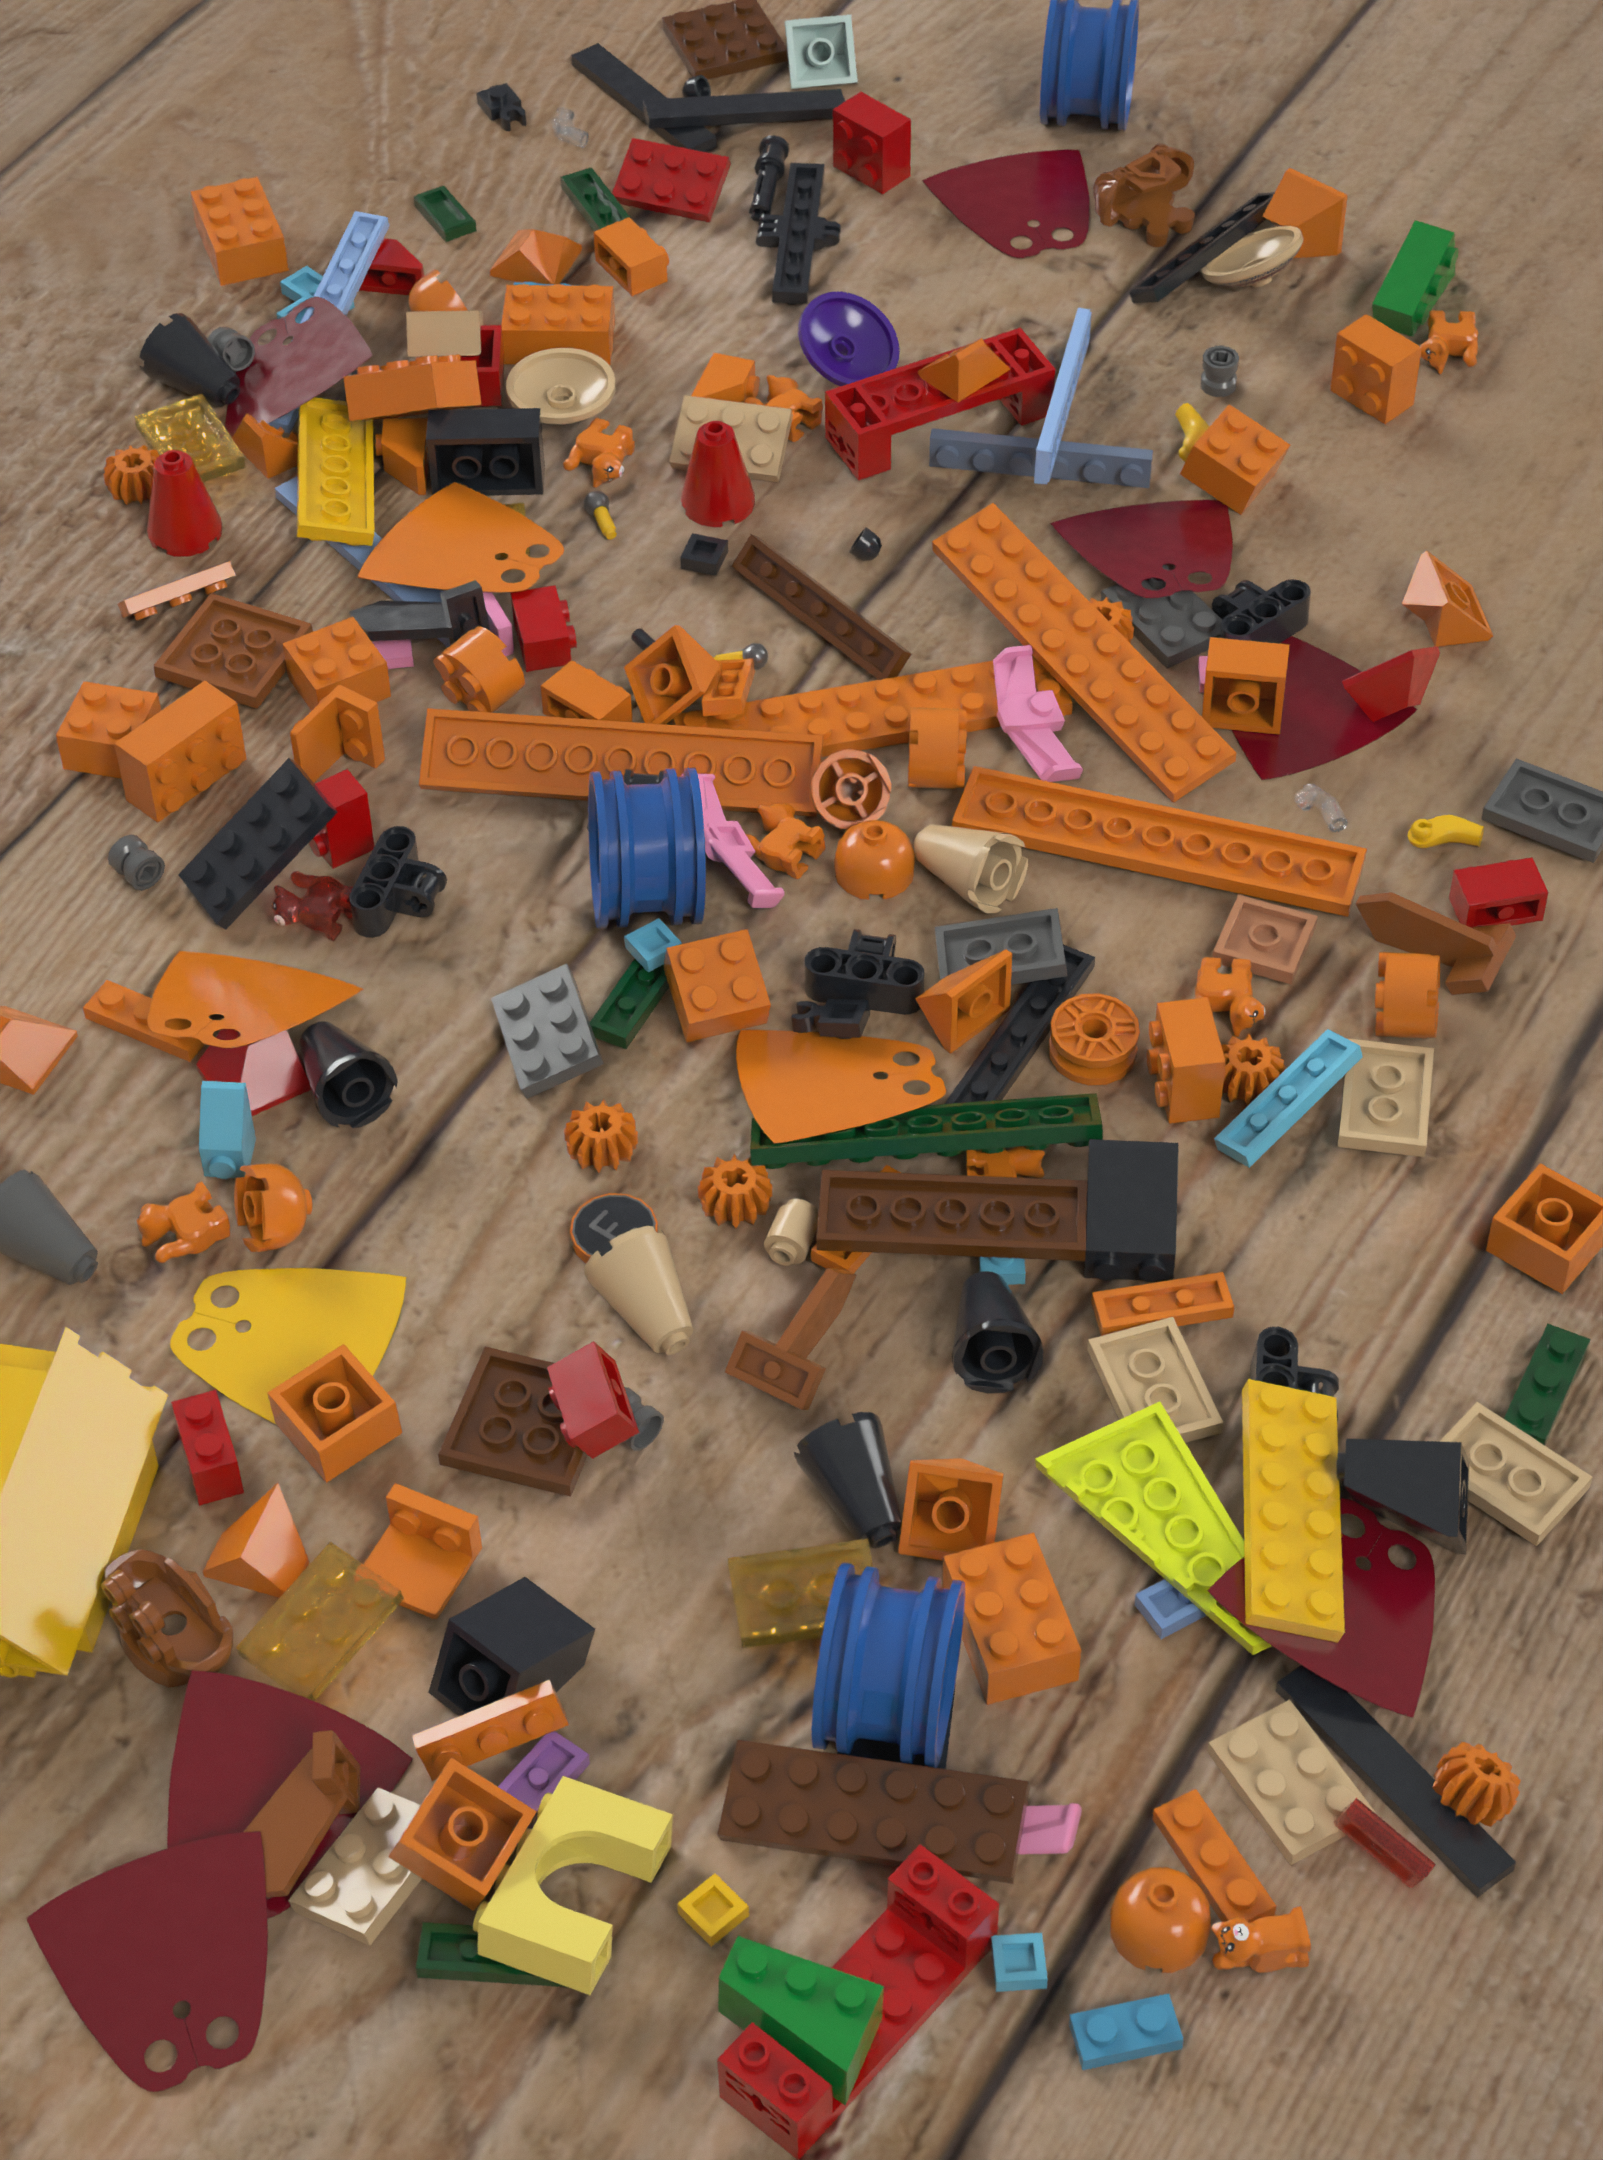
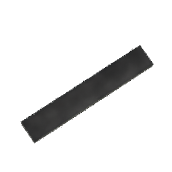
[571,43,717,152]
[643,89,845,129]
[1129,192,1275,303]
[944,944,1095,1104]
[1275,1665,1516,1898]

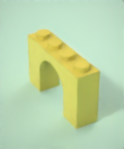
[473,1776,673,1995]

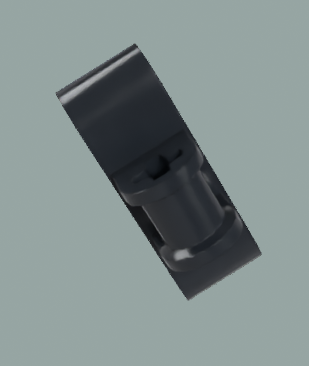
[1212,579,1311,644]
[349,826,447,938]
[805,929,924,1015]
[1249,1326,1339,1422]

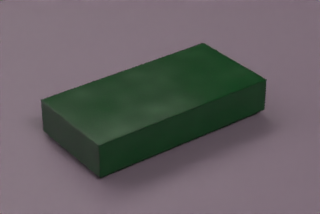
[414,186,476,242]

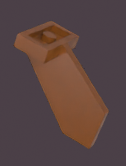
[1356,892,1516,995]
[724,1268,856,1410]
[244,1730,361,1898]

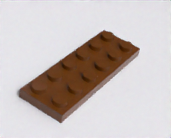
[817,1170,1087,1261]
[718,1739,1030,1884]

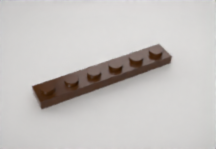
[732,534,912,680]

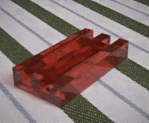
[1334,1798,1436,1888]

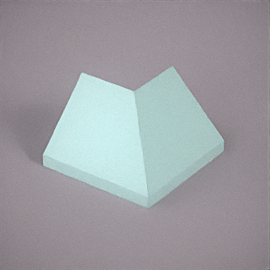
[784,15,858,89]

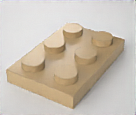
[669,395,793,482]
[1337,1039,1434,1157]
[1087,1317,1223,1443]
[1440,1402,1593,1546]
[1207,1700,1375,1865]
[288,1788,422,1946]

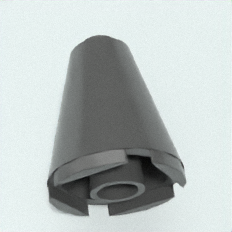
[0,1170,98,1285]

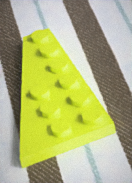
[1035,1401,1272,1655]

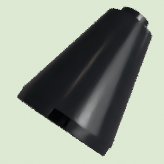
[139,313,240,407]
[299,1021,398,1128]
[952,1271,1044,1394]
[794,1412,902,1549]

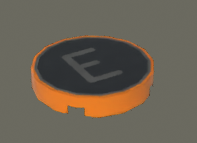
[570,1193,658,1263]

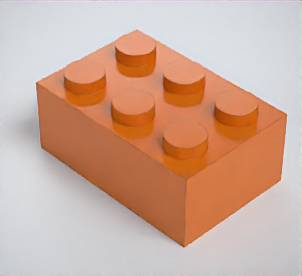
[190,177,289,286]
[501,284,615,366]
[343,354,481,421]
[114,681,247,823]
[942,1533,1081,1705]

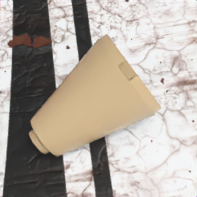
[914,824,1028,913]
[584,1226,693,1355]

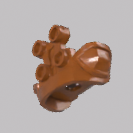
[1093,143,1195,247]
[101,1549,234,1688]

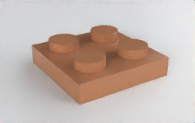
[1212,894,1318,985]

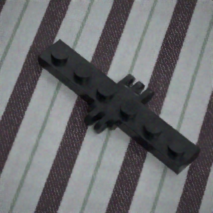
[756,163,841,305]

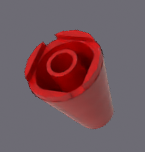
[681,421,755,528]
[147,450,223,557]

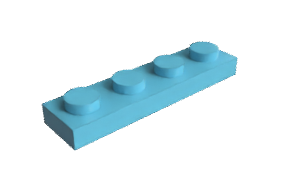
[1214,1029,1363,1168]

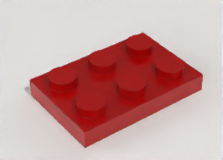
[612,138,731,223]

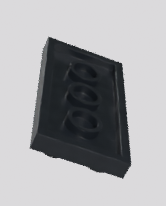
[178,758,338,930]

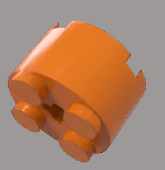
[433,626,525,713]
[908,708,967,789]
[1375,952,1440,1039]

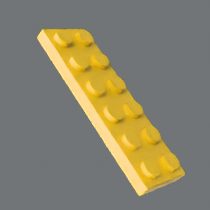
[297,397,374,546]
[1242,1379,1345,1643]

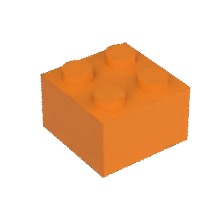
[1330,314,1422,424]
[1180,404,1290,515]
[283,617,391,711]
[1202,637,1289,735]
[56,681,161,779]
[664,929,771,1043]
[1146,997,1226,1124]
[1486,1163,1603,1294]
[267,1344,402,1483]
[388,1757,537,1911]

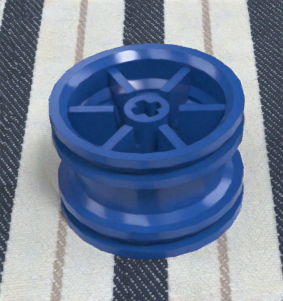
[1040,0,1139,131]
[588,768,706,929]
[811,1562,966,1768]

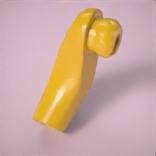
[1175,403,1209,462]
[1407,815,1484,849]

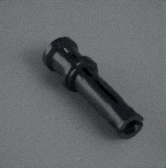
[749,135,790,222]

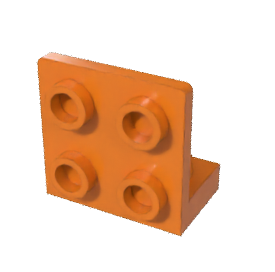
[290,684,385,783]
[355,1483,482,1619]

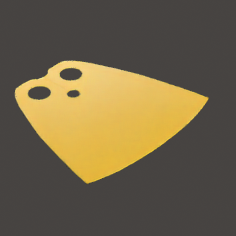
[170,1268,406,1425]

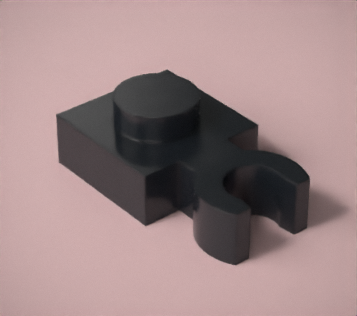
[476,83,527,132]
[791,999,870,1039]

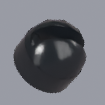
[682,75,711,97]
[849,527,882,561]

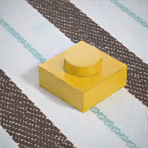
[677,1873,749,1947]

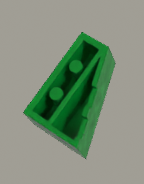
[1372,220,1459,337]
[718,1936,884,2105]

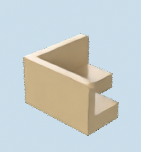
[406,311,483,357]

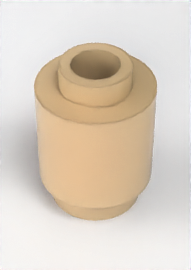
[764,1199,818,1266]

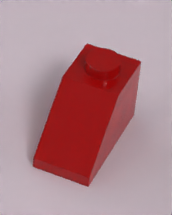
[359,238,424,296]

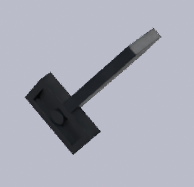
[350,580,490,646]

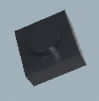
[680,533,728,576]

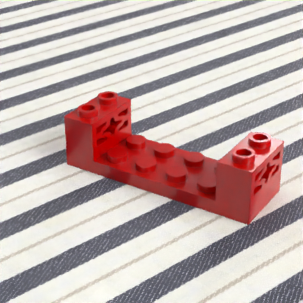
[825,327,1056,481]
[717,1844,999,2160]

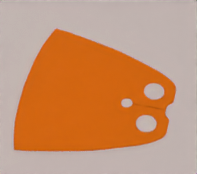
[357,482,564,592]
[147,951,364,1048]
[736,1030,946,1144]

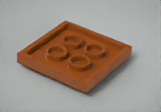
[153,593,313,709]

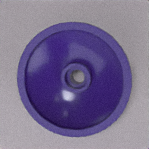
[798,291,900,386]

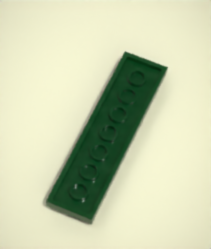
[750,1093,1103,1169]

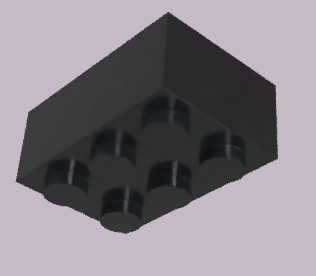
[426,408,545,496]

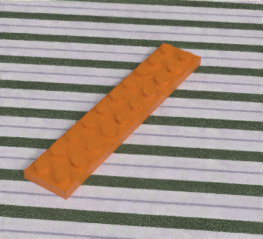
[932,503,1236,803]
[673,655,1073,757]
[419,708,824,817]
[952,766,1367,917]

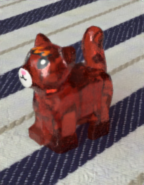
[272,871,353,941]

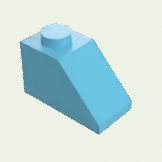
[199,1081,256,1179]

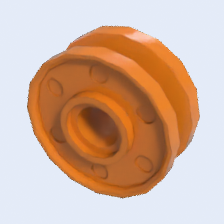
[1048,993,1140,1086]

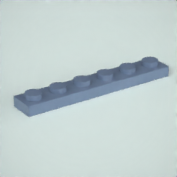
[929,428,1153,488]

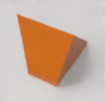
[918,338,1010,402]
[230,414,298,479]
[203,1483,309,1601]

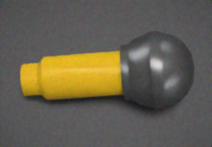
[584,491,617,540]
[713,643,768,670]

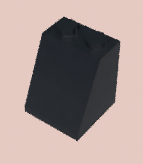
[1084,1139,1179,1282]
[1337,1438,1470,1554]
[428,1577,595,1716]

